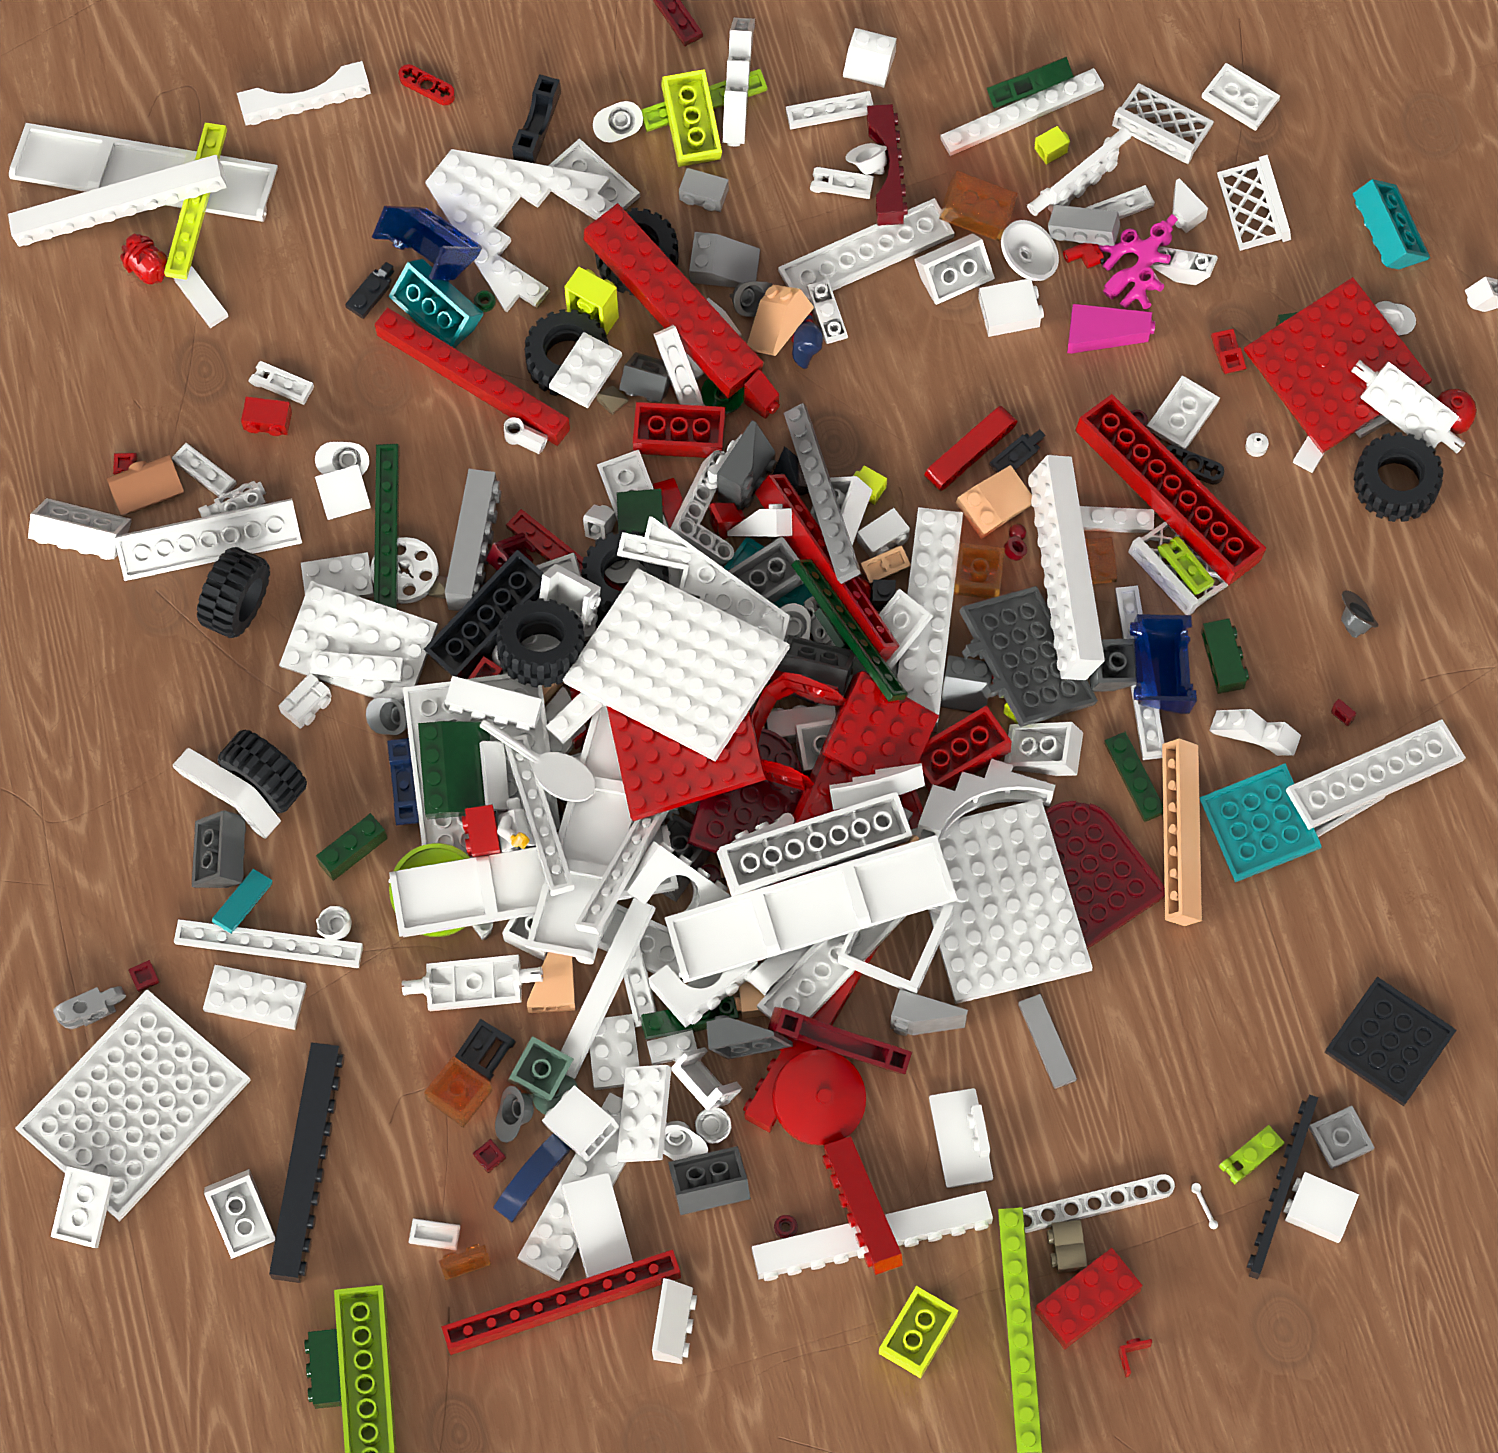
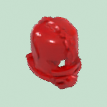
[120,233,168,285]

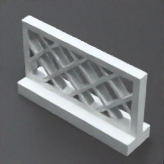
[1112,83,1214,164]
[1217,155,1291,251]
[1128,522,1228,617]

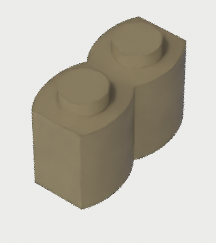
[1047,1220,1087,1274]

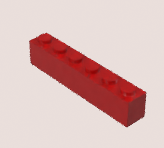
[822,1136,903,1275]

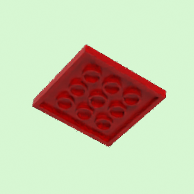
[821,671,939,797]

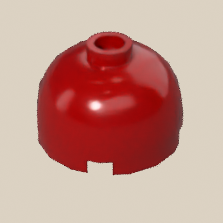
[1436,389,1477,434]

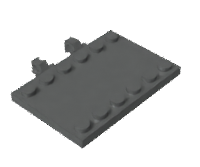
[959,586,1098,727]

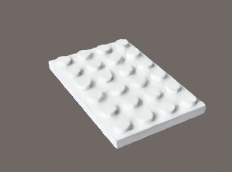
[279,581,439,701]

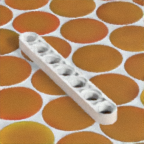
[1023,1174,1175,1233]

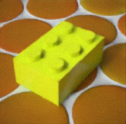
[564,267,619,335]
[879,1286,959,1378]

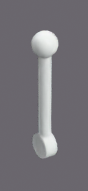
[1191,1183,1218,1229]

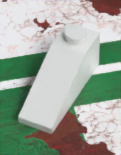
[727,504,792,537]

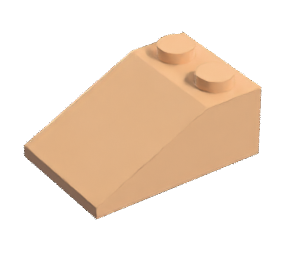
[747,284,814,356]
[956,465,1032,539]

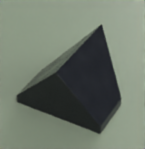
[772,446,809,496]

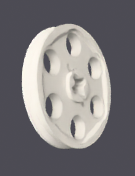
[370,537,439,604]

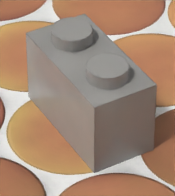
[679,168,729,212]

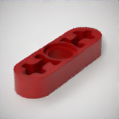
[398,64,455,106]

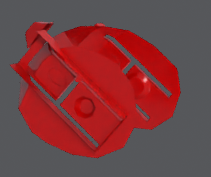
[751,670,846,791]

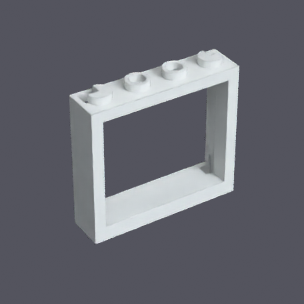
[836,903,954,994]

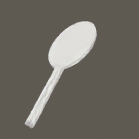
[480,720,595,802]

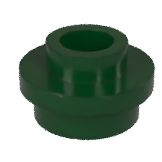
[474,290,496,312]

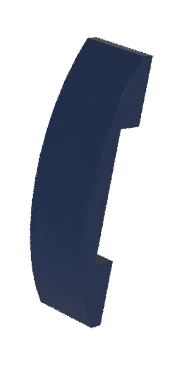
[387,738,419,826]
[493,1134,572,1222]

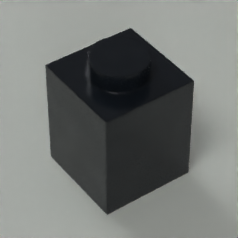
[872,580,896,611]

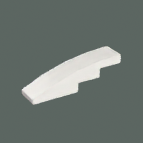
[829,763,925,810]

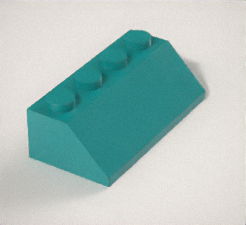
[1353,179,1430,270]
[388,259,484,348]

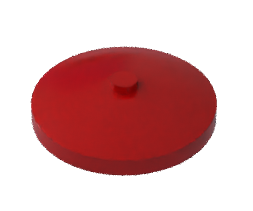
[772,1050,866,1146]

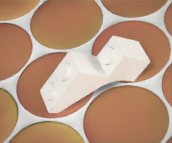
[1209,709,1301,756]

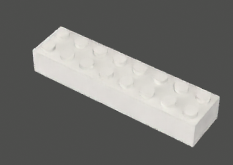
[717,792,913,897]

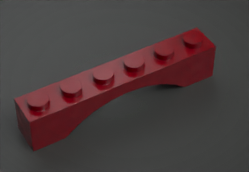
[867,104,908,226]
[768,1007,912,1075]

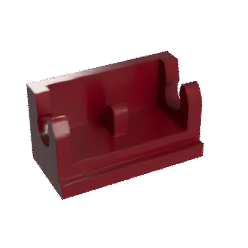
[486,533,536,571]

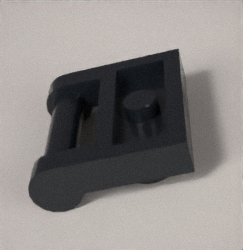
[454,1019,516,1081]

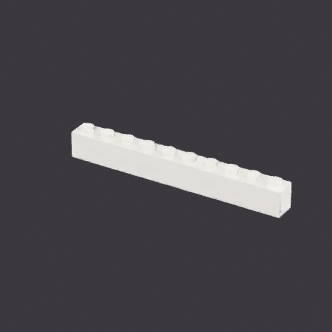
[8,155,227,247]
[752,1191,993,1281]

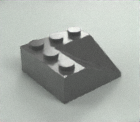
[717,420,777,511]

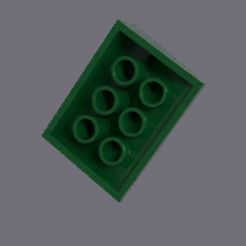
[418,721,496,819]

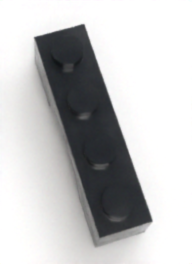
[512,74,561,164]

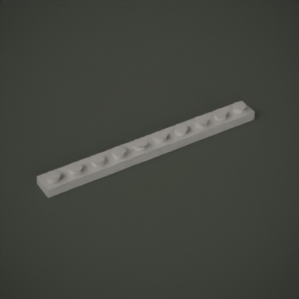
[784,403,861,584]

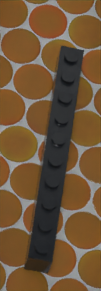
[269,1042,344,1283]

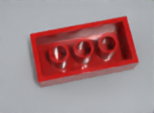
[633,402,726,458]
[918,705,1012,792]
[1034,1248,1143,1350]

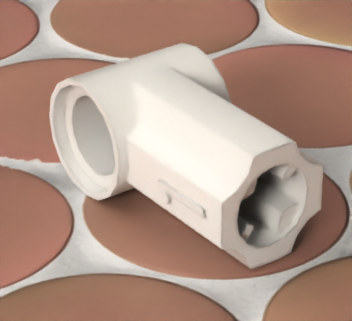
[504,417,548,454]

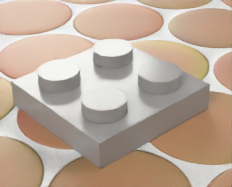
[1309,1106,1375,1169]

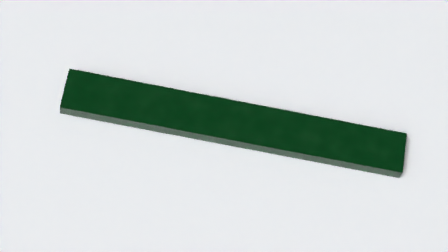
[374,444,400,610]
[791,559,908,701]

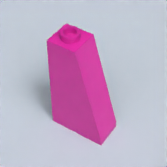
[1067,304,1155,354]

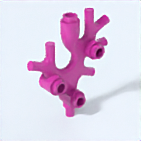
[1098,214,1178,309]

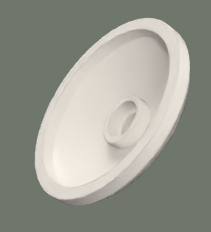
[1001,220,1059,281]

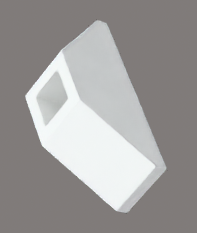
[1151,246,1218,285]
[807,279,848,344]

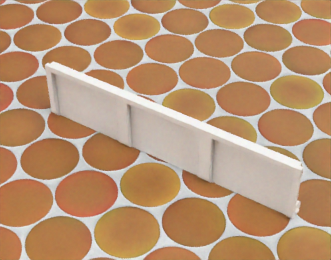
[9,123,278,222]
[526,704,633,964]
[388,825,679,937]
[665,835,957,983]

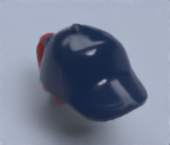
[792,312,823,369]

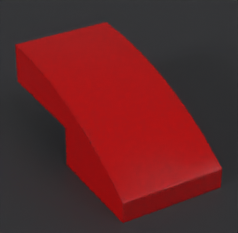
[1211,329,1246,375]

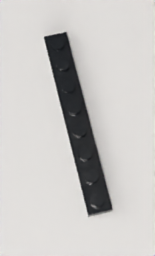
[1246,1094,1319,1280]

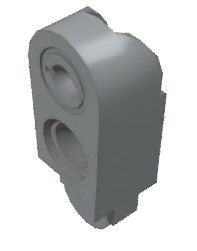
[53,986,126,1029]

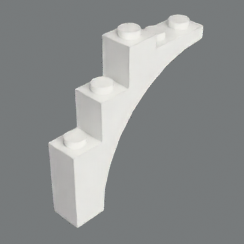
[916,759,1056,842]

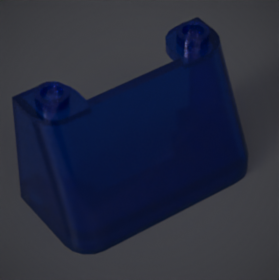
[1130,614,1197,714]

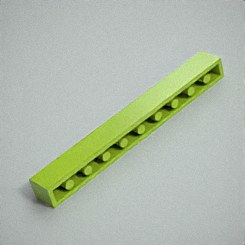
[998,1207,1043,1453]

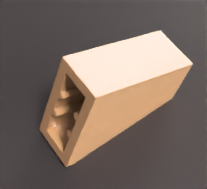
[527,952,576,1013]

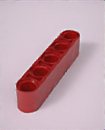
[924,406,1018,491]

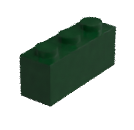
[1201,618,1249,694]
[316,813,388,881]
[304,1329,342,1409]

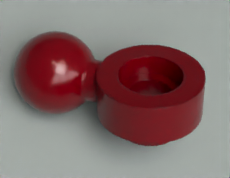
[1003,524,1027,561]

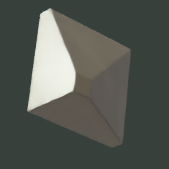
[597,385,628,415]
[428,575,448,599]

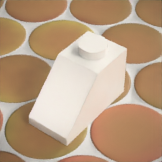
[1172,178,1208,233]
[1465,277,1498,312]
[583,504,616,540]

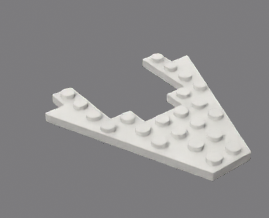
[425,149,614,312]
[617,516,791,641]

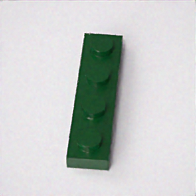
[1104,732,1163,822]

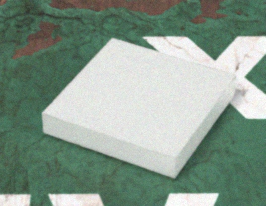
[315,465,371,520]

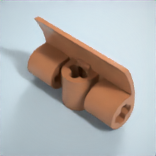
[106,454,184,516]

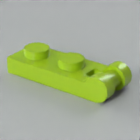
[1158,536,1215,596]
[1219,1125,1285,1185]

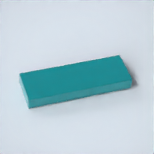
[212,869,272,934]

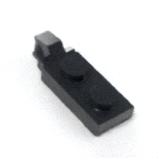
[345,262,394,319]
[989,429,1046,473]

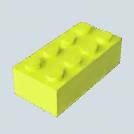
[661,69,722,167]

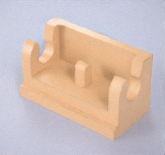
[859,545,911,584]

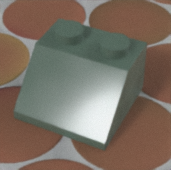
[507,1036,574,1101]

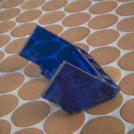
[372,206,482,282]

